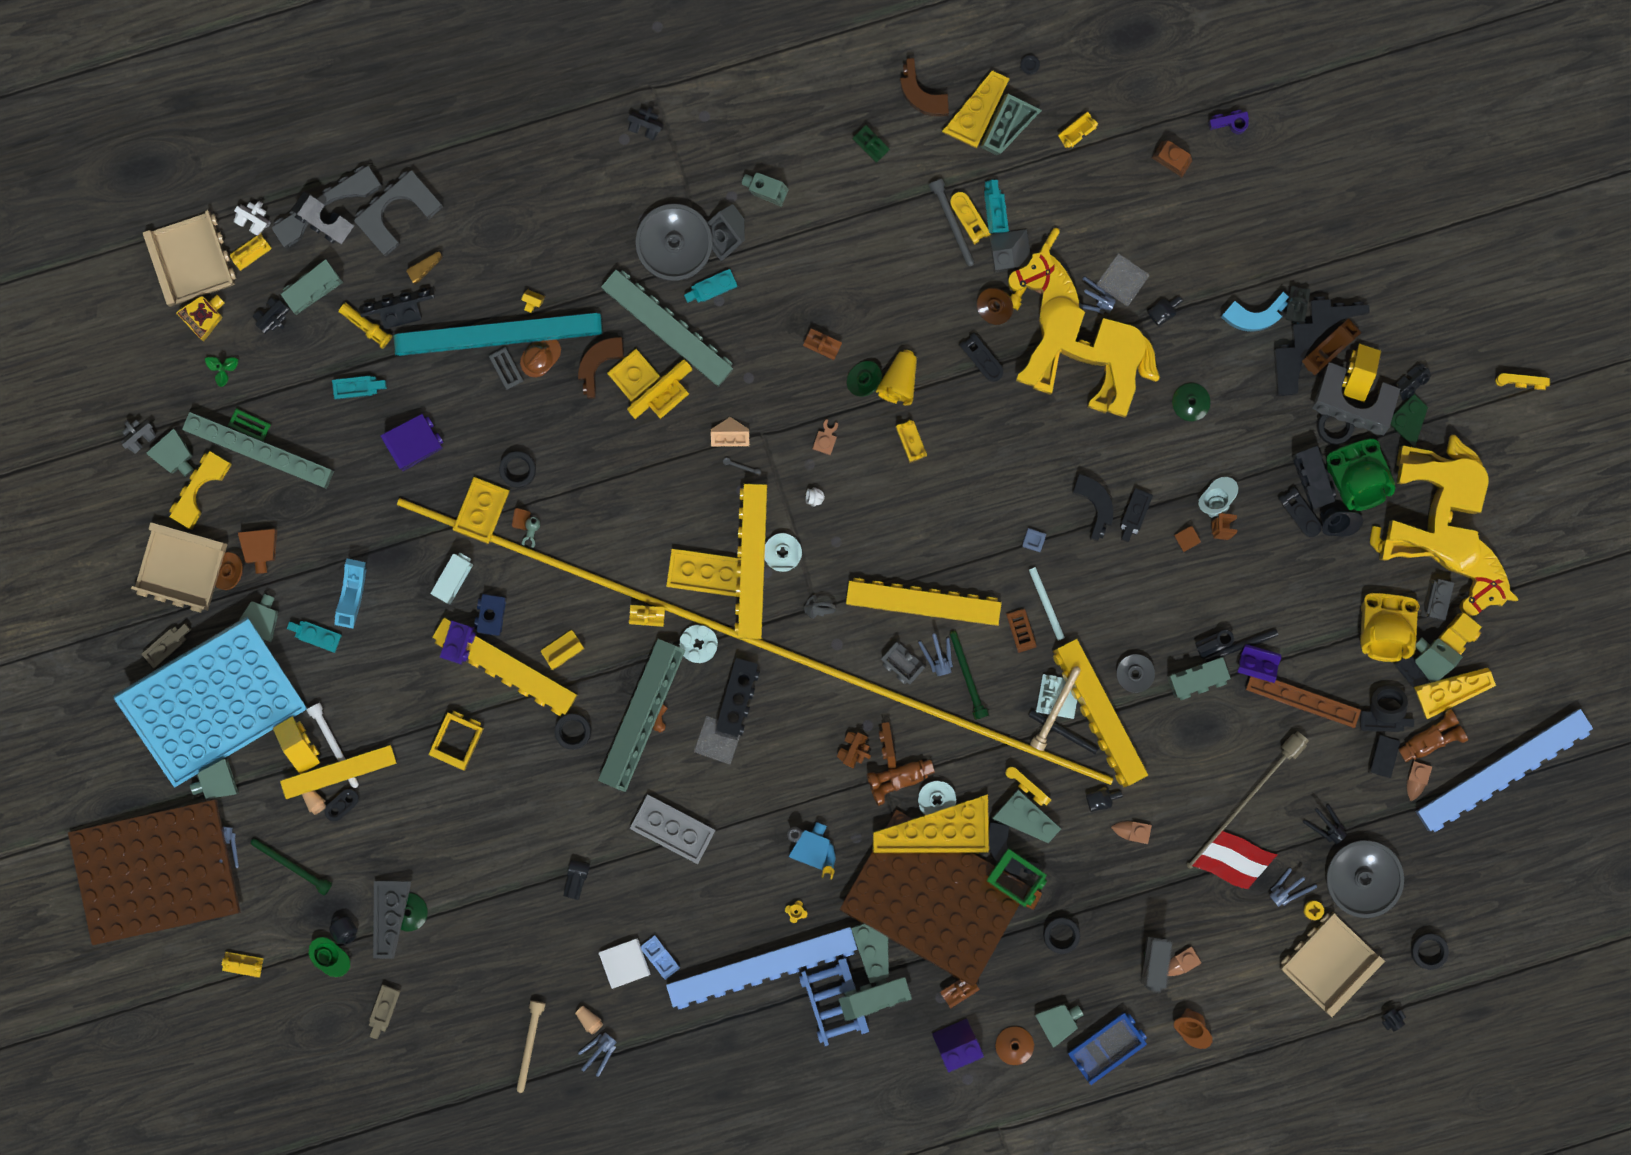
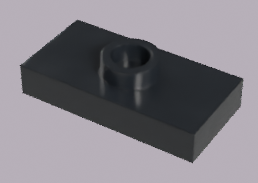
[1394,656,1431,690]

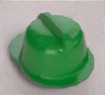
[308,937,350,977]

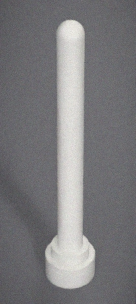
[307,703,358,788]

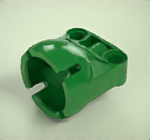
[1327,439,1396,511]

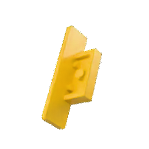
[627,359,692,419]

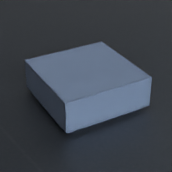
[1022,528,1046,552]

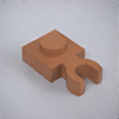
[813,419,838,456]

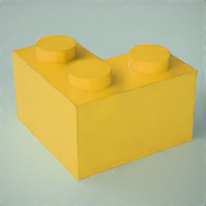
[1342,344,1381,402]
[1438,612,1482,655]
[273,716,320,774]

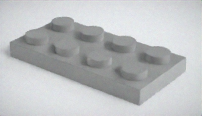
[630,794,716,864]

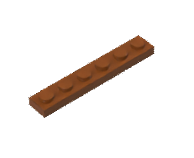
[1245,676,1361,728]

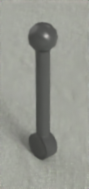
[723,458,761,476]

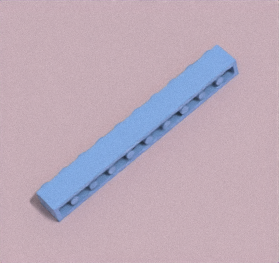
[1415,709,1593,832]
[666,927,857,1009]

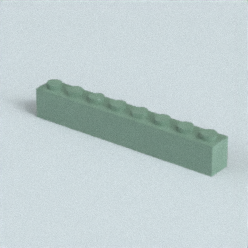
[601,270,733,387]
[182,412,334,489]
[598,639,685,792]

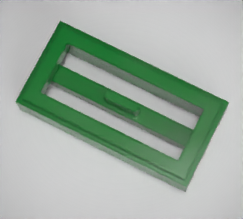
[228,409,271,442]

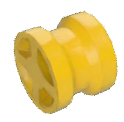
[1303,900,1324,920]

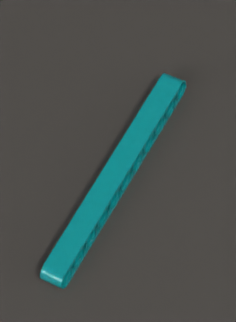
[393,313,603,355]

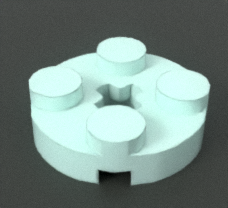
[765,533,802,572]
[679,625,718,663]
[918,781,956,815]

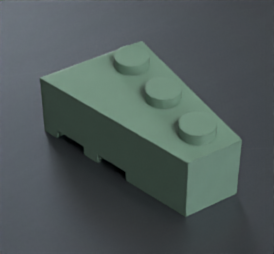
[980,94,1042,155]
[992,790,1061,843]

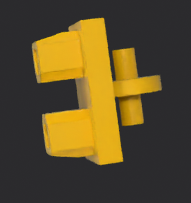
[629,605,665,627]

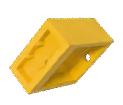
[428,711,484,770]

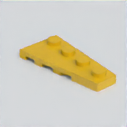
[942,71,1009,148]
[1414,668,1496,719]

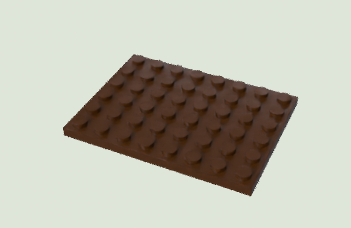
[68,800,241,945]
[839,810,1030,987]

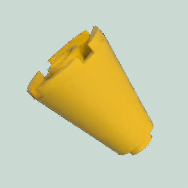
[876,350,917,405]

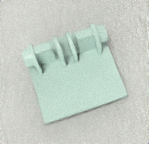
[1036,674,1077,719]

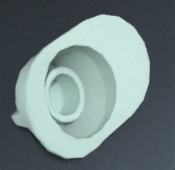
[1198,477,1238,518]

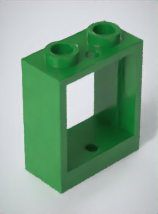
[986,849,1047,907]

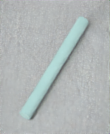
[1029,567,1065,641]

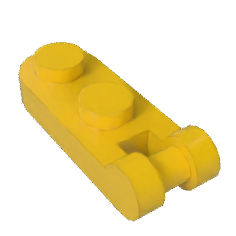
[950,192,991,245]
[1495,373,1550,390]
[1005,767,1051,806]

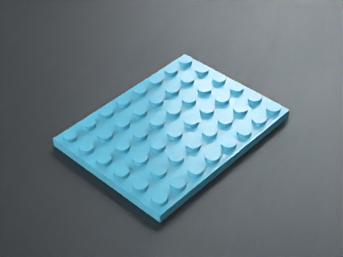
[113,616,307,788]

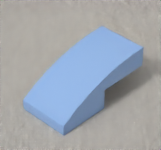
[641,936,680,980]

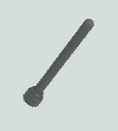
[929,179,974,266]

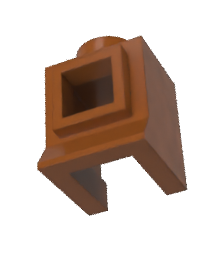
[1212,513,1237,540]

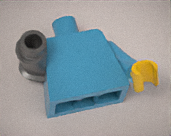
[787,822,836,879]

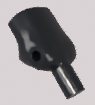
[1147,296,1183,327]
[1085,787,1123,813]

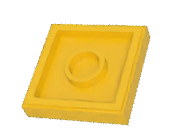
[607,349,661,402]

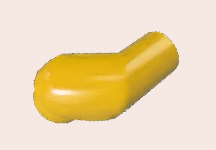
[1370,526,1384,553]

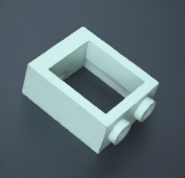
[430,553,473,605]

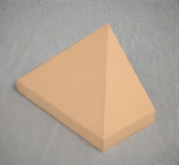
[711,417,749,446]

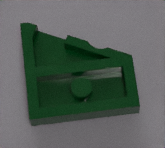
[1390,394,1428,447]

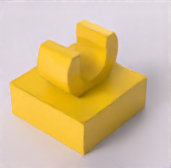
[522,289,545,313]

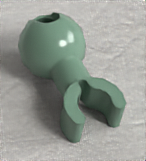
[522,517,540,548]

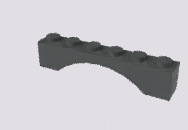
[272,166,382,249]

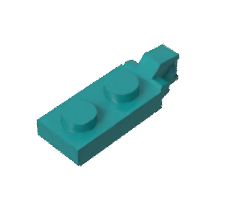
[984,180,1009,233]
[684,269,738,303]
[332,376,387,399]
[287,621,342,653]

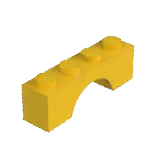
[169,451,232,530]

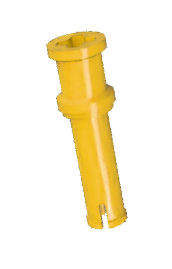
[338,302,392,349]

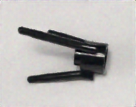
[1303,804,1347,844]

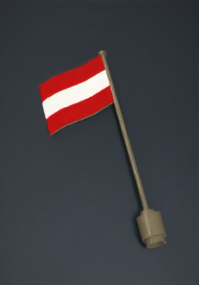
[1187,731,1309,889]

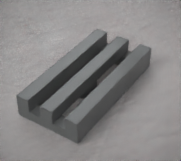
[489,347,524,390]

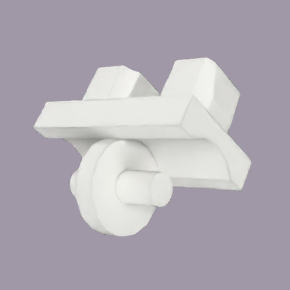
[234,201,271,235]

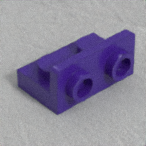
[440,621,476,665]
[1238,644,1282,683]

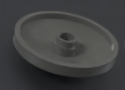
[636,204,712,281]
[1326,841,1404,918]

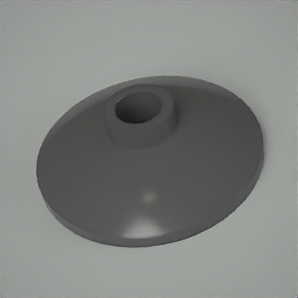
[1117,654,1155,693]

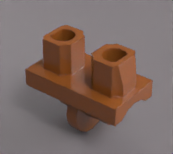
[803,329,842,360]
[837,732,871,769]
[940,979,980,1009]

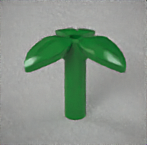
[205,357,238,387]

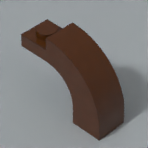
[900,58,949,117]
[1302,319,1361,376]
[578,337,624,399]

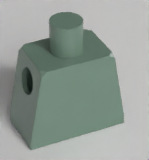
[742,172,789,207]
[147,429,194,477]
[238,594,278,642]
[1415,637,1463,682]
[190,759,239,799]
[1035,1004,1083,1047]

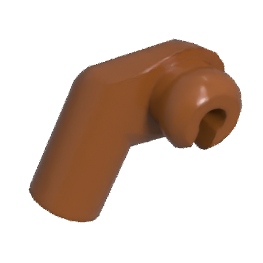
[653,705,668,733]

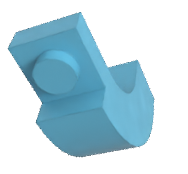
[1221,292,1289,331]
[335,559,366,629]

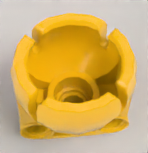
[1360,593,1420,662]

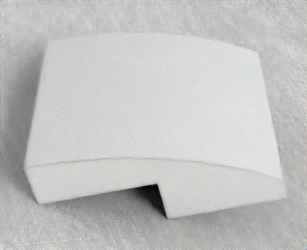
[599,938,651,989]

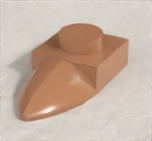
[1407,761,1432,801]
[1111,821,1152,844]
[1168,947,1201,976]

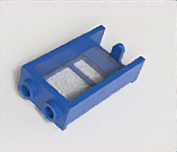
[1067,1012,1147,1085]

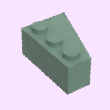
[281,260,343,315]
[1167,657,1231,701]
[851,924,889,983]
[839,977,912,1021]

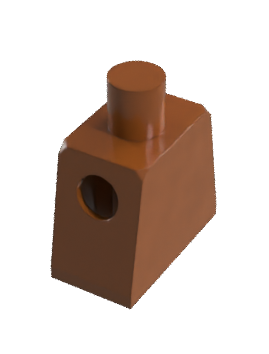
[1152,140,1192,177]
[238,529,277,574]

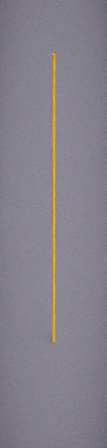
[397,498,1113,785]

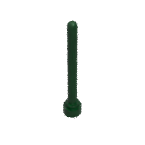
[949,631,989,720]
[251,839,333,896]

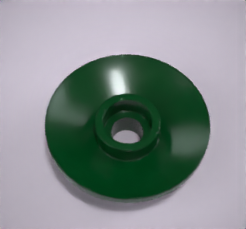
[847,361,882,397]
[1172,383,1211,421]
[401,893,428,932]

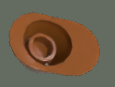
[520,340,561,378]
[1174,1008,1212,1049]

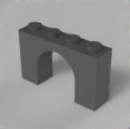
[354,170,443,257]
[1312,362,1400,436]
[1141,936,1172,992]

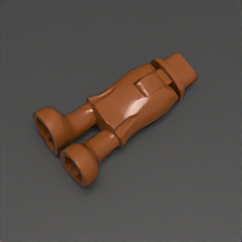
[1398,709,1468,762]
[867,759,935,806]

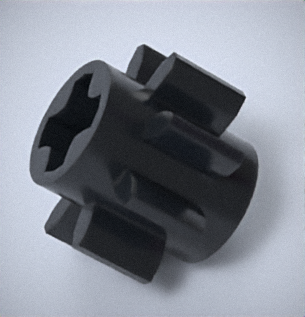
[1382,1008,1406,1032]

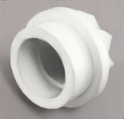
[806,487,825,507]

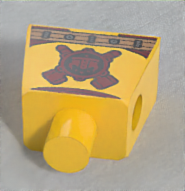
[177,295,225,341]

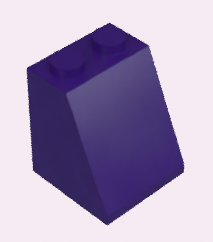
[381,414,444,472]
[932,1018,984,1072]

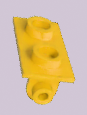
[1058,111,1098,149]
[229,233,271,271]
[222,952,264,977]

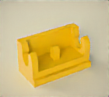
[895,420,927,463]

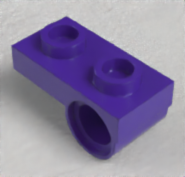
[1208,110,1249,134]

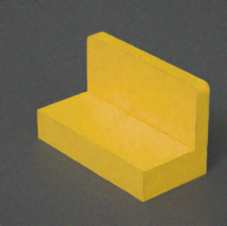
[541,630,585,670]

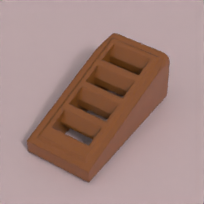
[1006,608,1036,653]

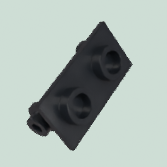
[1395,363,1431,401]

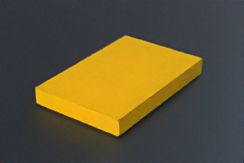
[453,477,510,544]

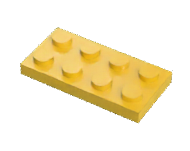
[666,549,741,597]

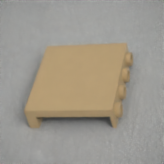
[143,210,236,307]
[131,523,227,613]
[1280,912,1385,1017]

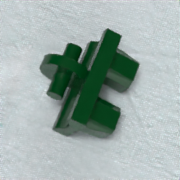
[852,125,890,163]

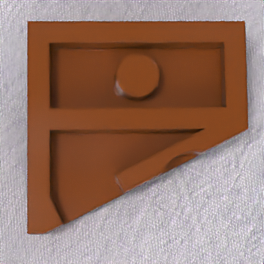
[879,722,896,769]

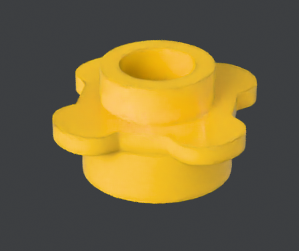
[785,901,807,923]

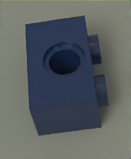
[474,594,507,636]

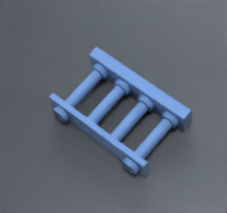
[799,957,869,1046]

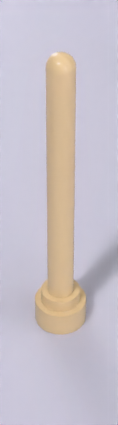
[1030,666,1080,751]
[517,1000,546,1093]

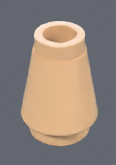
[302,790,326,815]
[575,1006,603,1035]

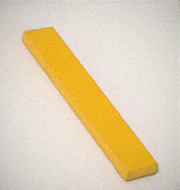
[280,745,397,799]

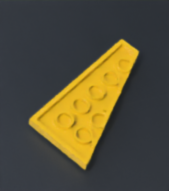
[873,794,989,853]

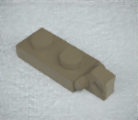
[142,624,191,669]
[369,985,401,1039]

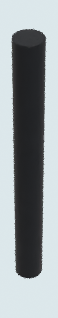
[1204,629,1278,663]
[1029,710,1099,754]

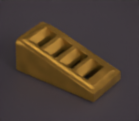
[406,252,443,285]

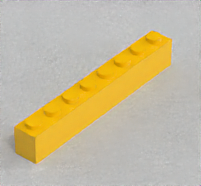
[735,484,767,639]
[846,578,1002,626]
[432,618,578,716]
[1052,639,1148,788]

